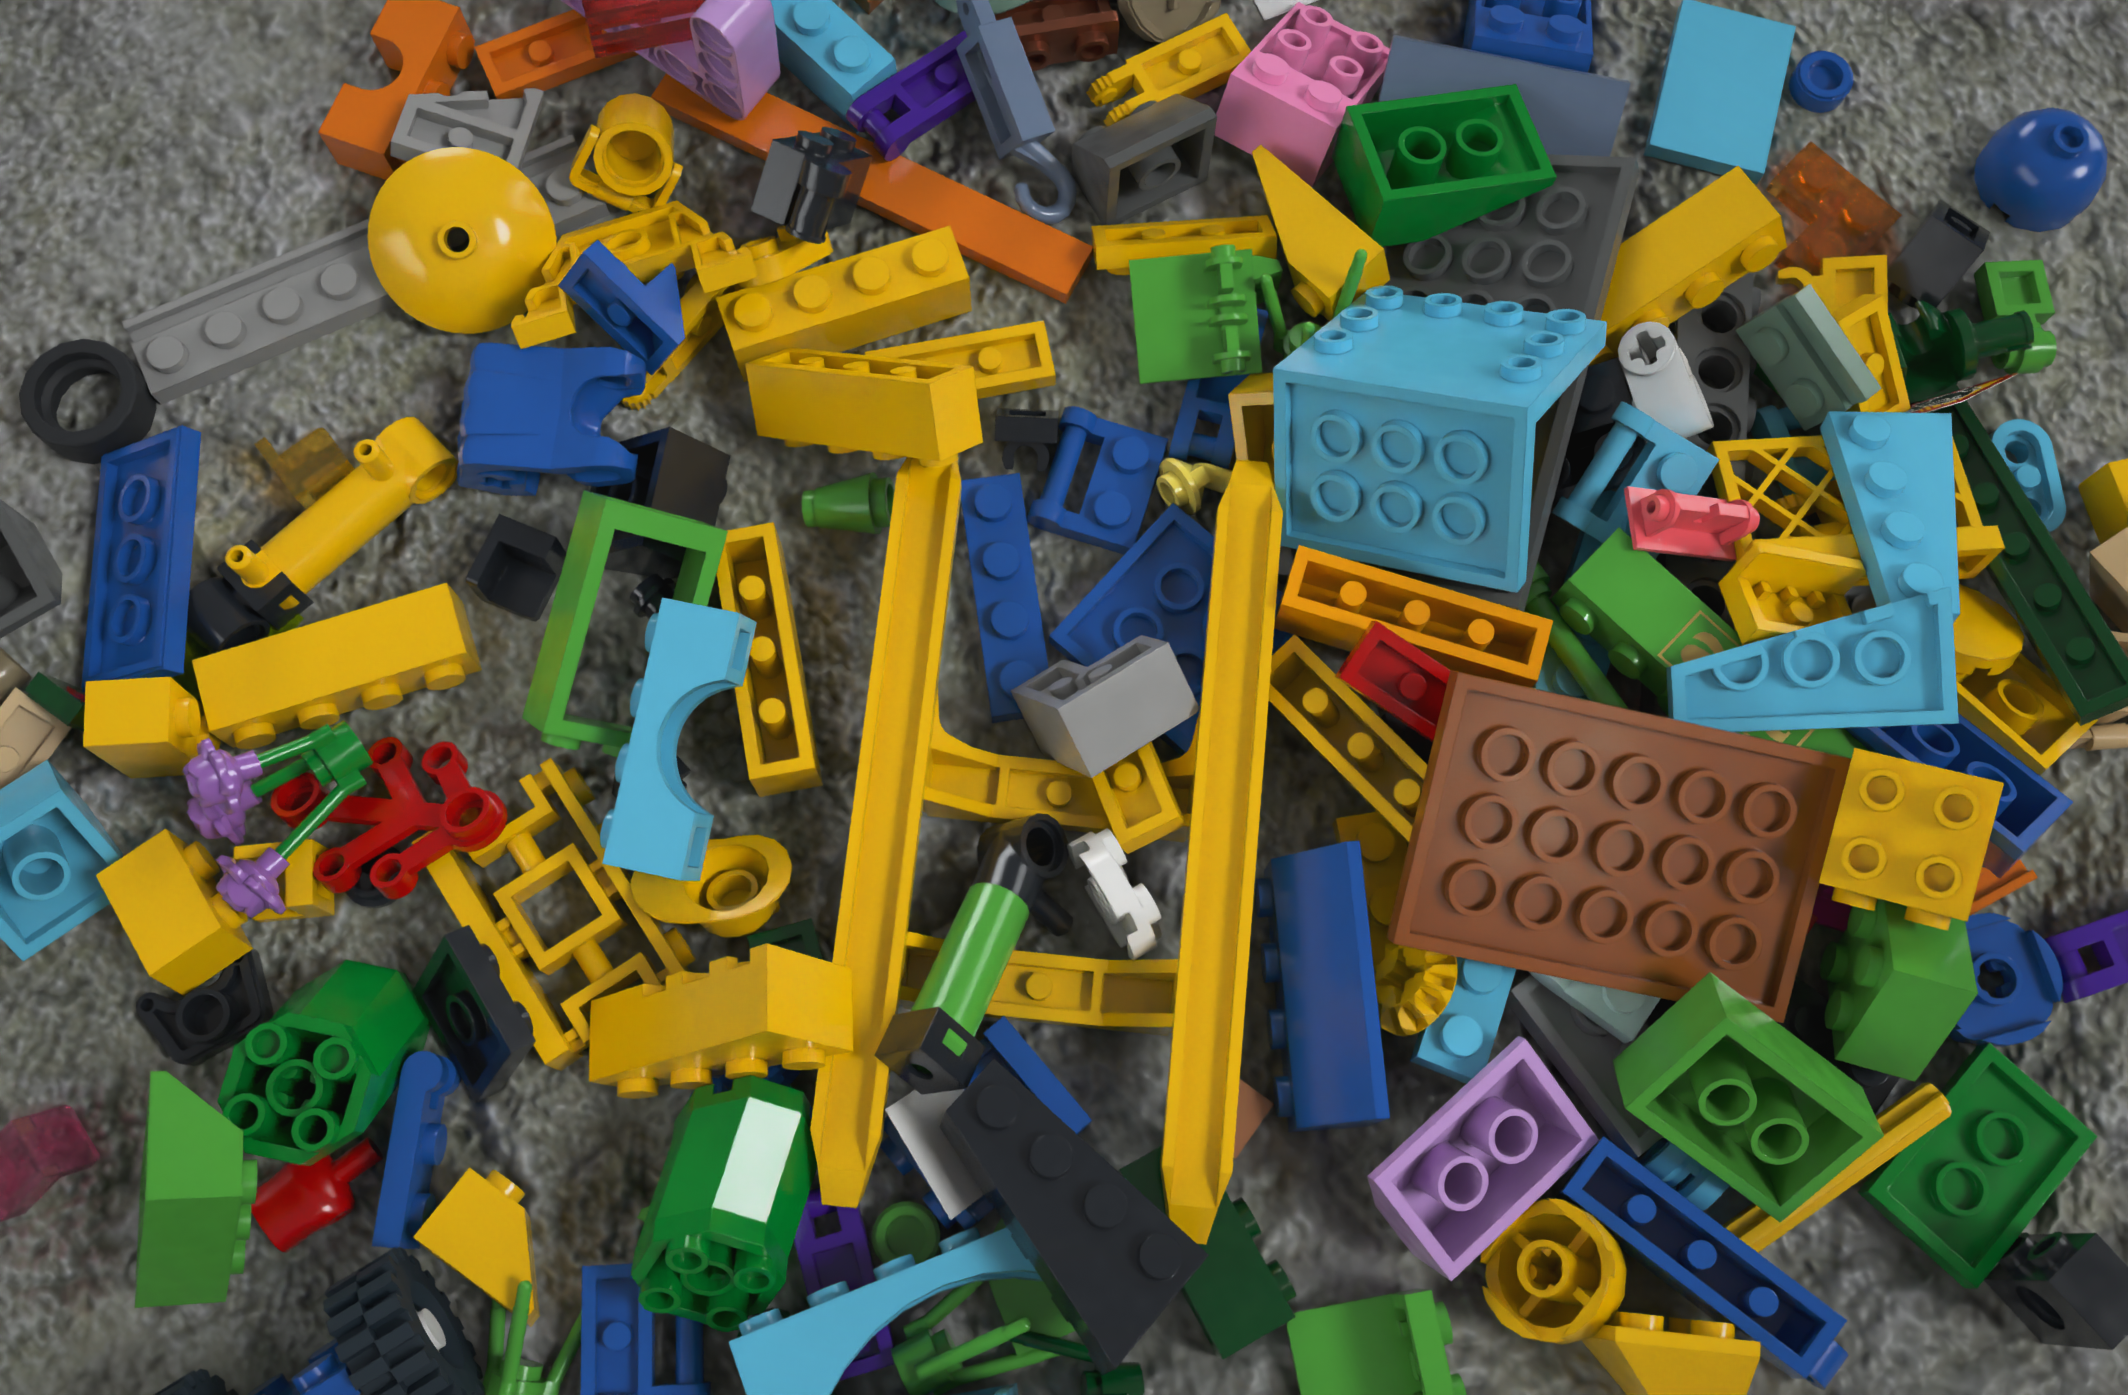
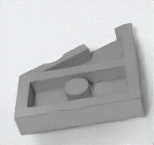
[391,88,544,170]

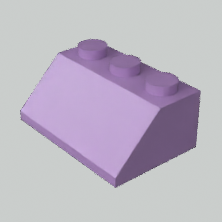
[1367,1036,1599,1281]

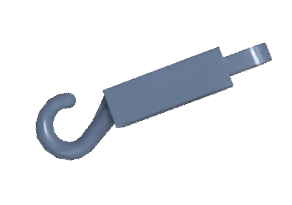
[956,0,1077,224]

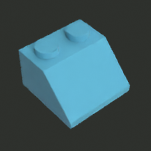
[0,759,124,962]

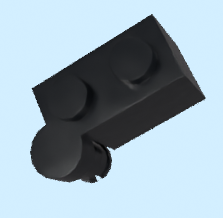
[750,127,873,244]

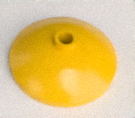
[368,147,557,334]

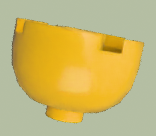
[1480,1198,1627,1345]

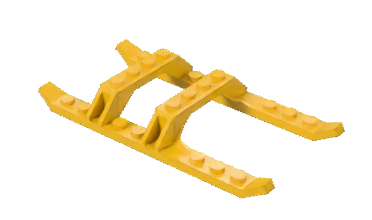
[810,457,1283,1245]

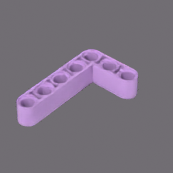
[561,0,781,121]

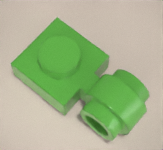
[1974,260,2057,374]

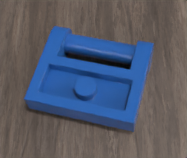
[1026,406,1169,555]
[580,1263,711,1395]

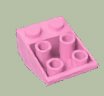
[1214,2,1390,187]

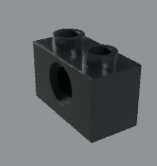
[1984,1231,2128,1350]

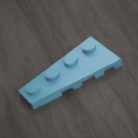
[1820,411,1960,623]
[1666,586,1959,732]

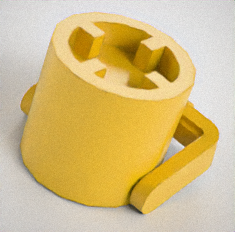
[569,93,683,213]

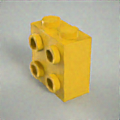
[1819,748,2004,931]

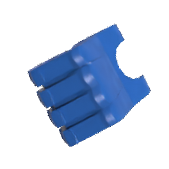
[457,342,647,496]

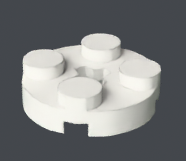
[1067,828,1162,961]

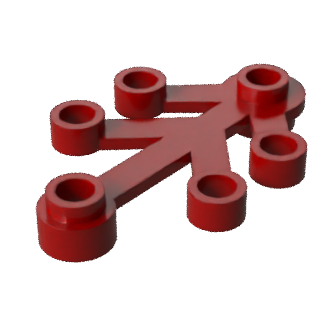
[270,737,508,900]

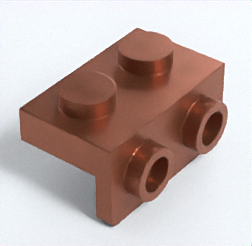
[994,0,1119,71]

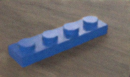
[961,473,1049,723]

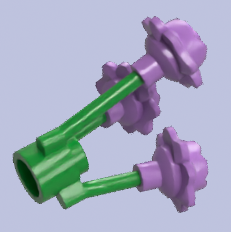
[183,720,373,918]

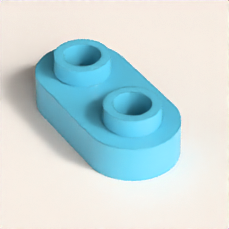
[1989,419,2066,533]

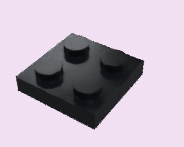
[412,925,536,1103]

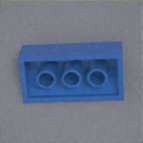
[1844,713,2073,878]
[1254,841,1390,1132]

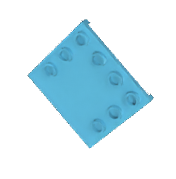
[1273,286,1607,593]

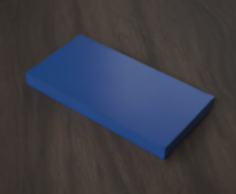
[81,425,201,693]

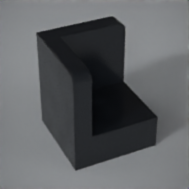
[466,514,567,621]

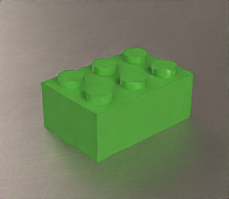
[1612,972,1884,1222]

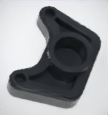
[136,948,274,1066]

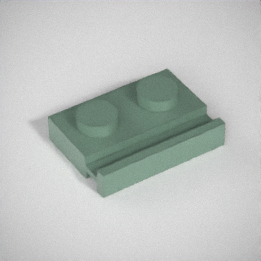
[1735,284,1882,431]

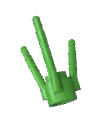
[1260,249,1367,360]
[482,1280,581,1395]
[891,1281,1061,1395]

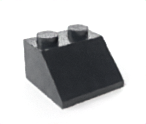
[589,427,731,579]

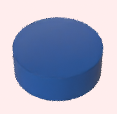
[1789,51,1854,113]

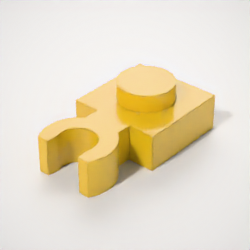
[1775,255,1888,313]

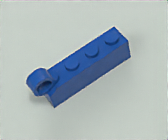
[1555,1136,1849,1390]

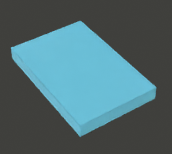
[1644,0,1796,184]

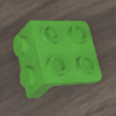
[1286,1288,1467,1395]

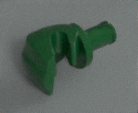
[1888,300,2034,405]

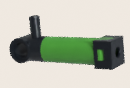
[875,813,1073,1095]

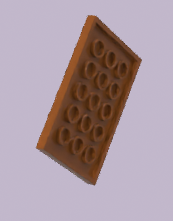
[1386,670,1851,1023]

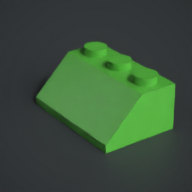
[135,1071,257,1308]

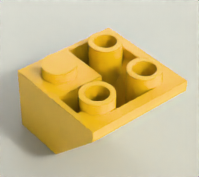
[1581,1312,1761,1395]

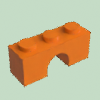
[318,0,475,180]

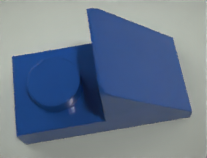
[558,240,685,375]

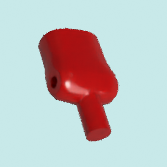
[251,1137,383,1253]

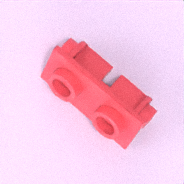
[1624,486,1760,562]

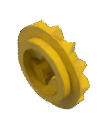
[1374,944,1458,1036]

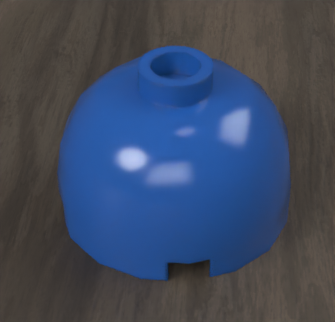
[1974,107,2108,232]

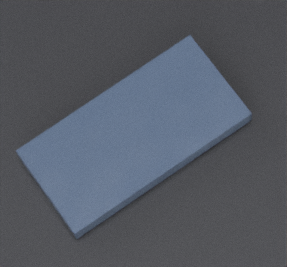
[1378,35,1631,156]

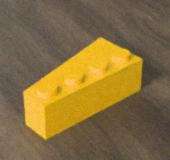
[589,943,853,1099]

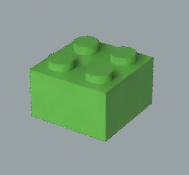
[1820,899,1978,1082]

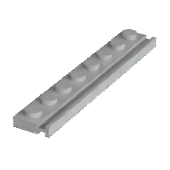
[122,134,610,405]

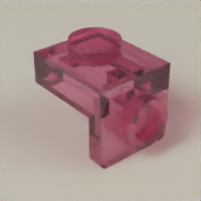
[0,1105,100,1222]

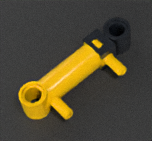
[187,417,459,655]

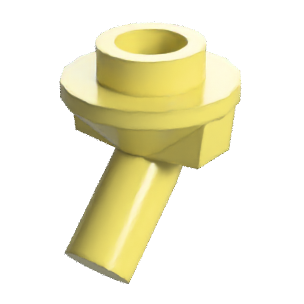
[1157,458,1232,515]

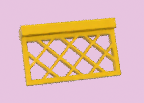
[1706,435,2005,586]

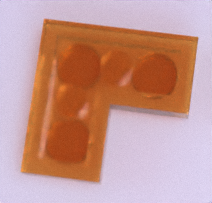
[1766,141,1902,276]

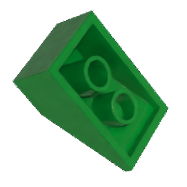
[1332,84,1557,247]

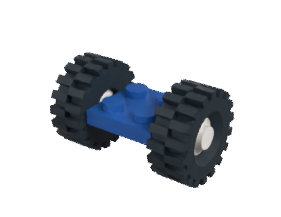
[153,1247,485,1395]

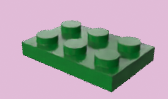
[1858,1043,2098,1289]

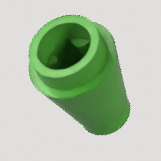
[802,472,895,534]

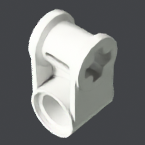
[1618,321,1714,443]

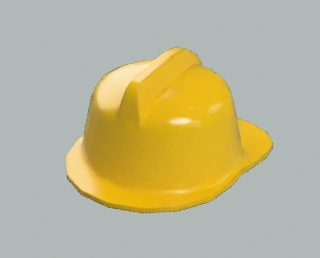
[630,835,793,938]

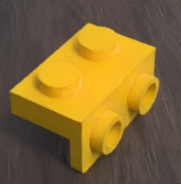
[1718,542,1866,645]

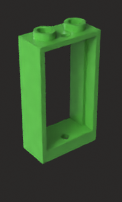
[522,490,728,757]

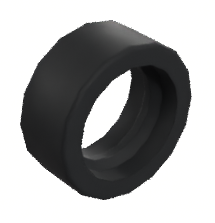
[19,339,157,464]

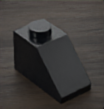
[1887,199,1990,309]

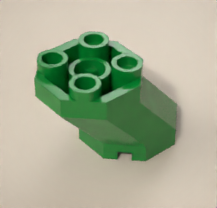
[217,959,431,1166]
[631,1075,817,1332]

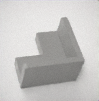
[1011,635,1199,778]

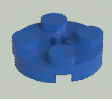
[1948,913,2063,1048]

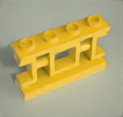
[411,758,696,1071]

